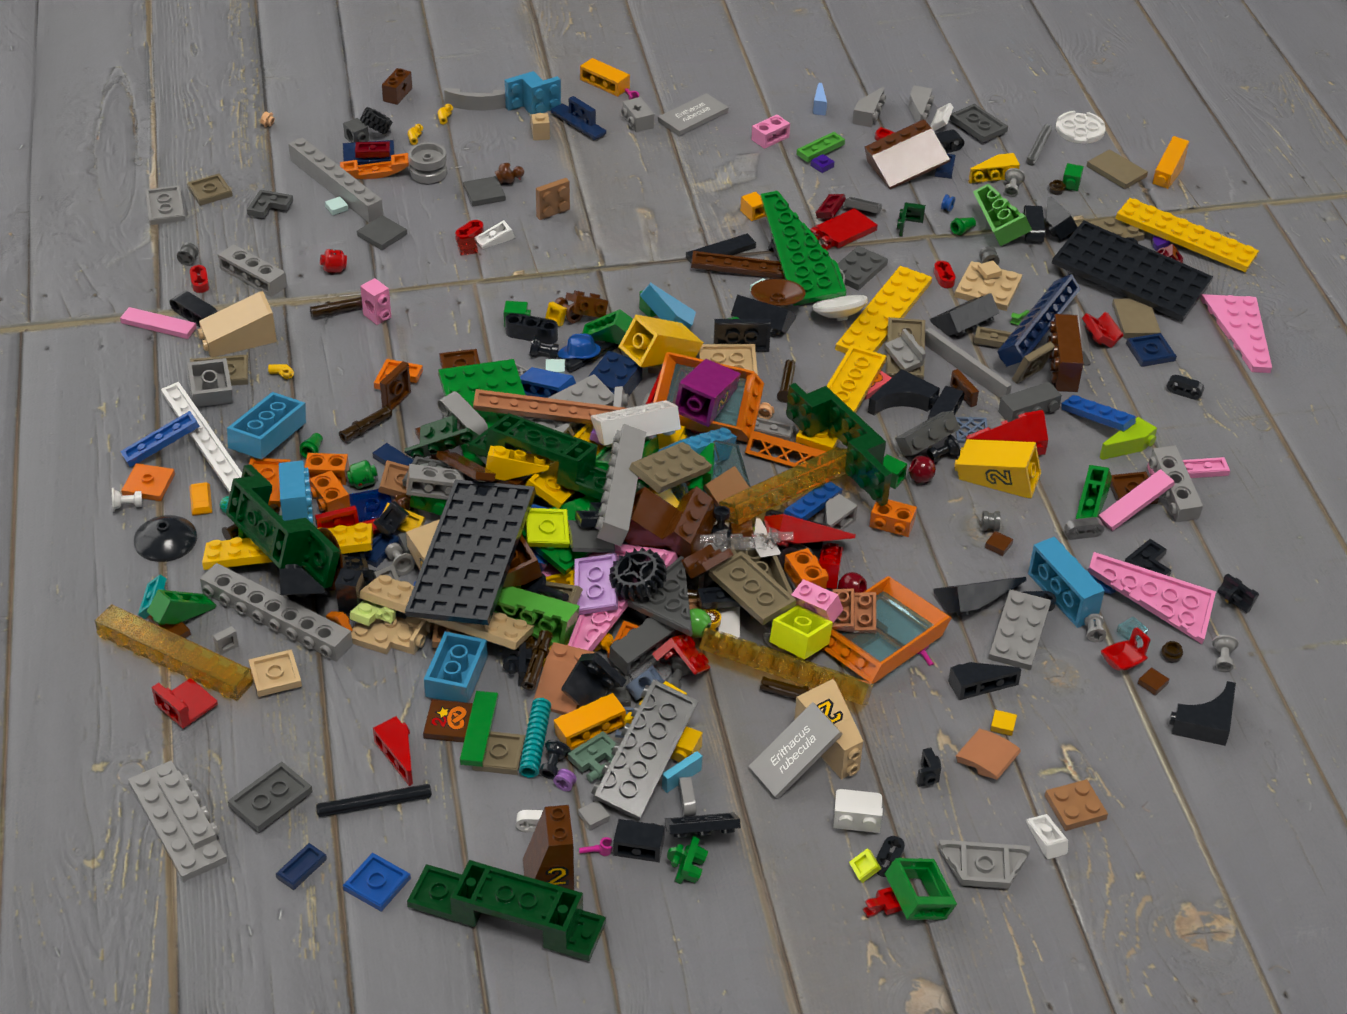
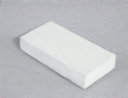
[930,103,954,131]

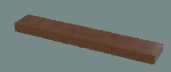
[691,251,785,279]
[436,451,496,482]

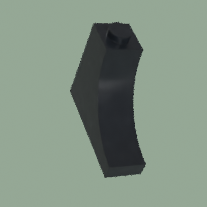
[868,369,940,416]
[335,568,375,621]
[1169,681,1236,746]

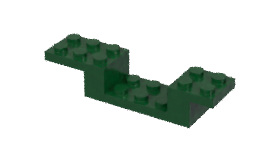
[786,383,892,506]
[468,413,607,500]
[226,464,340,588]
[407,860,606,961]

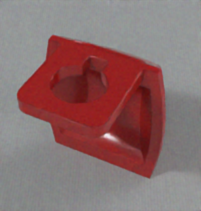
[1101,627,1150,671]

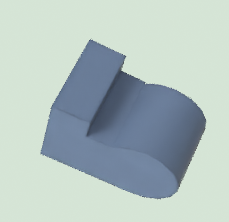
[625,665,664,700]

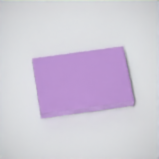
[574,553,618,615]

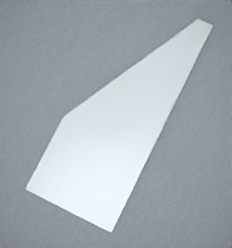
[753,518,781,557]

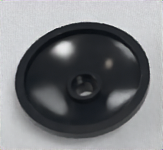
[134,515,197,562]

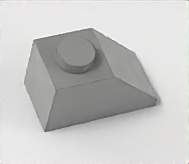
[824,494,857,530]

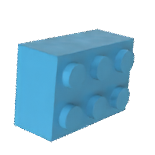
[424,631,488,703]

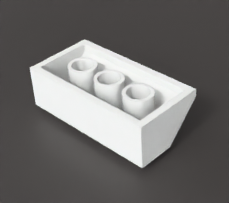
[591,400,681,447]

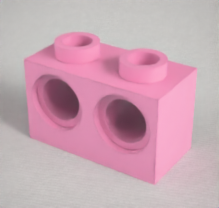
[751,115,790,149]

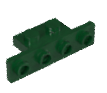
[404,415,479,459]

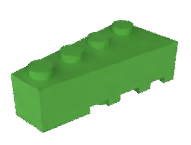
[973,183,1032,246]
[494,587,580,645]

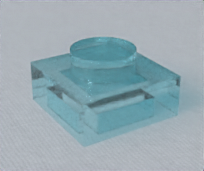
[1117,616,1148,641]

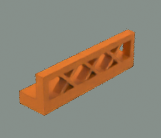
[745,430,829,475]

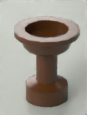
[555,297,583,323]

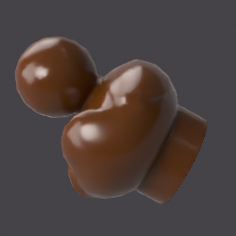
[495,163,524,184]

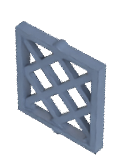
[956,417,988,443]

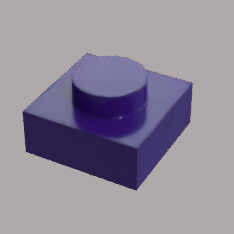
[810,154,835,173]

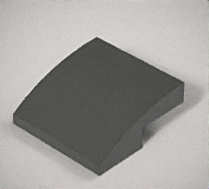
[568,520,615,553]

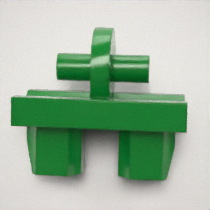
[667,836,708,884]

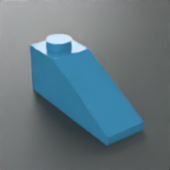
[640,282,696,329]

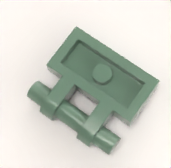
[568,731,616,782]

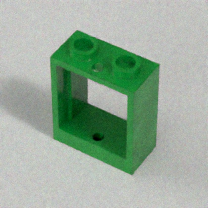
[885,858,957,920]

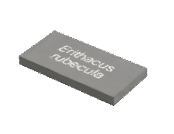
[658,93,729,136]
[749,702,843,799]

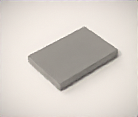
[145,185,185,225]

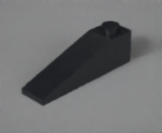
[933,577,1027,616]

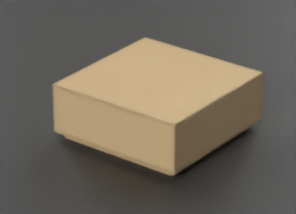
[977,261,1002,280]

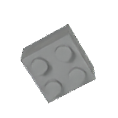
[187,358,233,407]

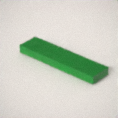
[460,691,498,767]

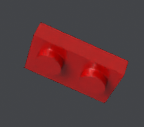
[1082,312,1124,348]

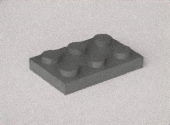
[950,103,1008,143]
[838,246,888,291]
[228,761,313,832]

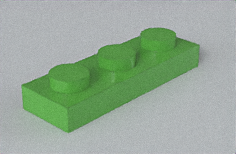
[796,132,845,162]

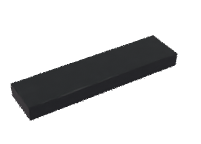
[686,233,756,263]

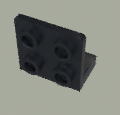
[561,653,627,707]

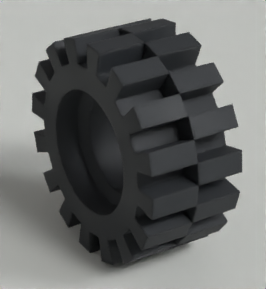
[360,107,393,134]

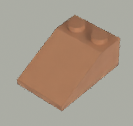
[534,642,595,715]

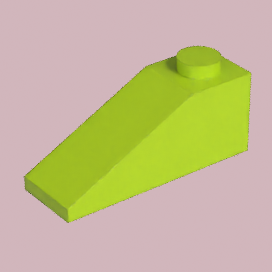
[1100,417,1157,460]

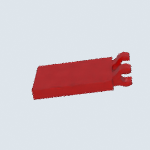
[810,208,878,250]

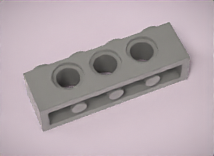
[218,244,287,297]
[1149,445,1203,522]

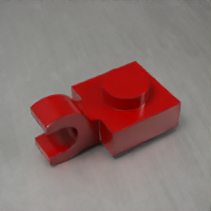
[863,887,902,917]

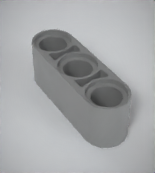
[437,391,488,435]

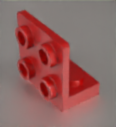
[652,634,711,675]
[151,678,218,728]

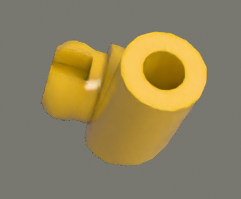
[437,104,453,125]
[407,124,423,145]
[268,364,294,379]

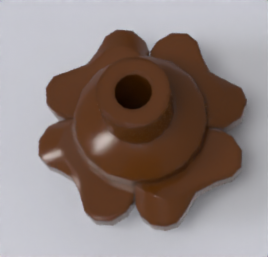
[392,493,414,511]

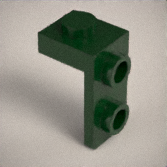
[897,202,926,237]

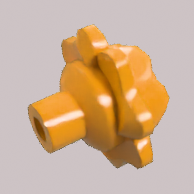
[594,632,614,652]

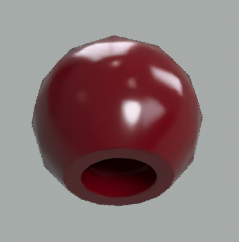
[908,456,936,483]
[838,572,867,593]

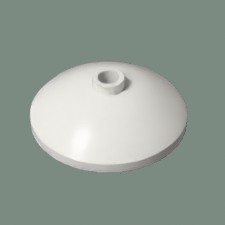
[813,295,868,321]

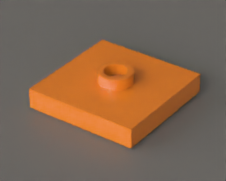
[121,463,175,501]

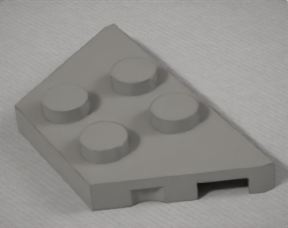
[938,840,1030,889]

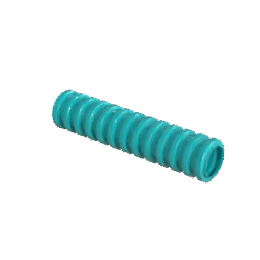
[519,698,552,778]

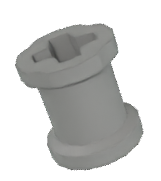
[1084,614,1106,642]

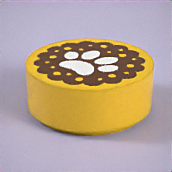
[705,609,721,629]

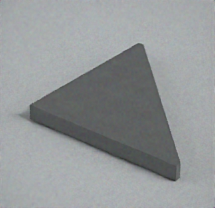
[627,556,693,636]

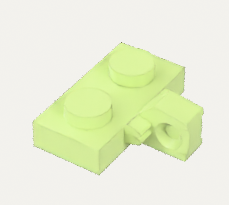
[350,600,396,626]

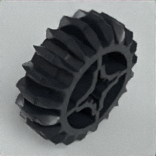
[609,547,667,602]

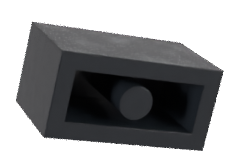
[613,819,665,863]

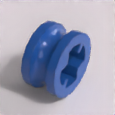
[941,194,956,212]

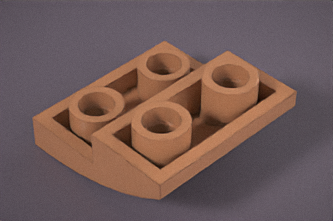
[832,589,877,634]
[956,728,1021,780]

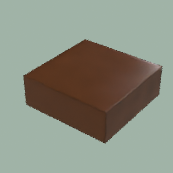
[985,531,1013,556]
[1138,667,1169,696]

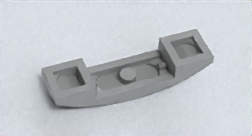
[444,88,506,111]

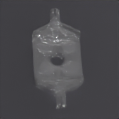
[700,528,793,551]

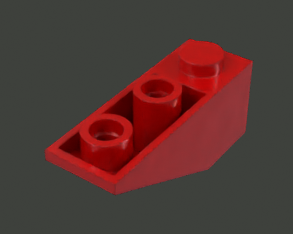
[819,543,843,589]

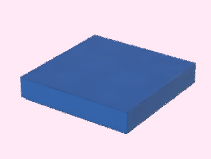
[343,852,411,912]

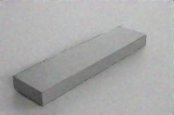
[1071,304,1091,366]

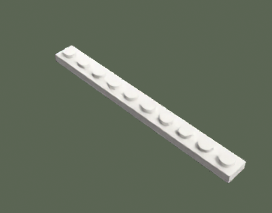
[161,382,242,493]

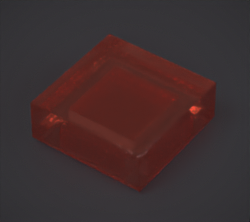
[457,237,478,255]

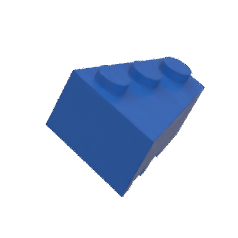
[520,367,576,398]

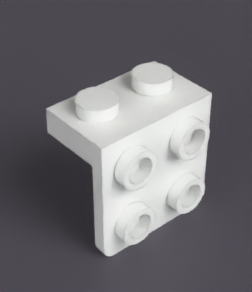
[833,789,883,833]

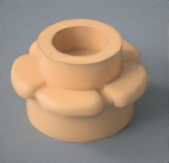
[260,112,275,128]
[757,402,775,420]

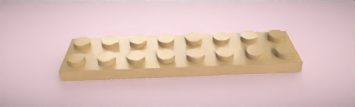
[359,575,534,650]

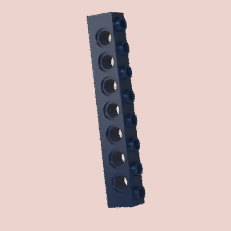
[997,274,1081,367]

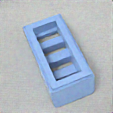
[813,83,827,115]

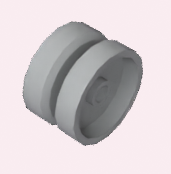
[408,142,447,184]

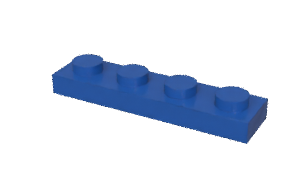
[1061,395,1136,431]
[120,411,200,467]
[784,481,843,520]

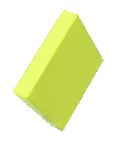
[525,508,570,548]

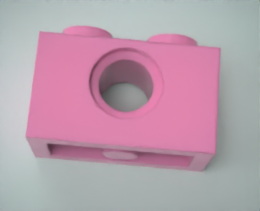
[360,278,391,325]
[791,579,843,623]

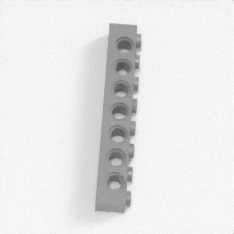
[406,464,573,509]
[200,563,353,662]

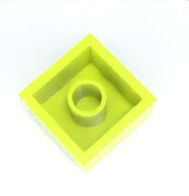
[769,605,833,660]

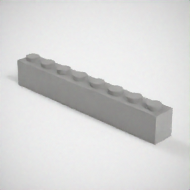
[288,137,384,223]
[596,424,646,546]

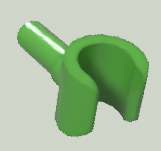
[1010,310,1029,325]

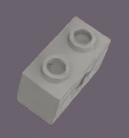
[621,97,654,132]

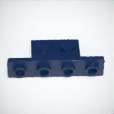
[551,96,606,139]

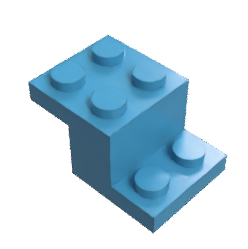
[504,71,561,114]

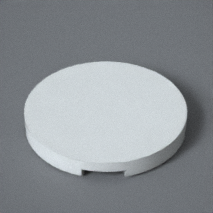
[1055,111,1105,144]

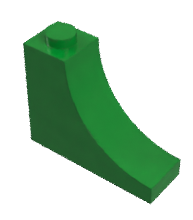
[582,309,633,345]

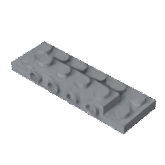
[128,761,228,882]

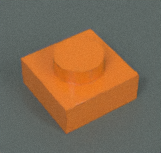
[326,611,353,631]

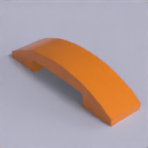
[340,153,409,179]

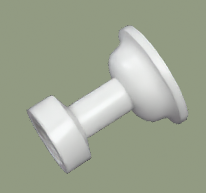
[112,488,142,512]

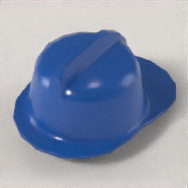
[557,333,601,359]

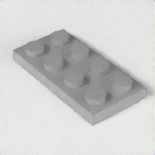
[989,589,1051,670]

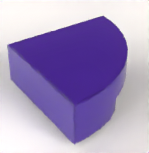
[1153,235,1170,251]

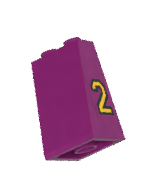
[675,359,741,427]

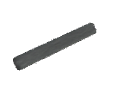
[1026,124,1052,165]

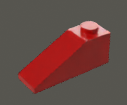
[373,716,413,786]

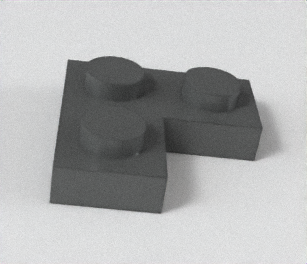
[247,190,293,218]

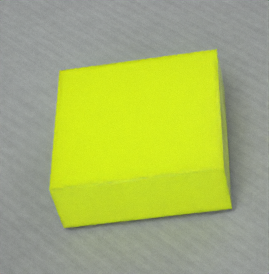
[849,848,881,883]

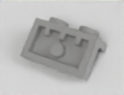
[884,329,926,372]

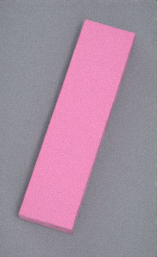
[120,307,197,339]
[1147,457,1230,478]
[1098,469,1175,531]

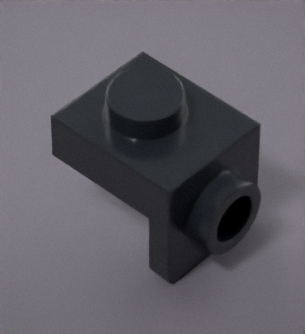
[373,501,410,536]
[916,747,941,787]

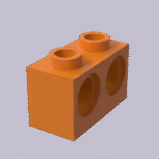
[305,453,349,485]
[309,470,350,512]
[869,499,917,537]
[784,548,828,589]

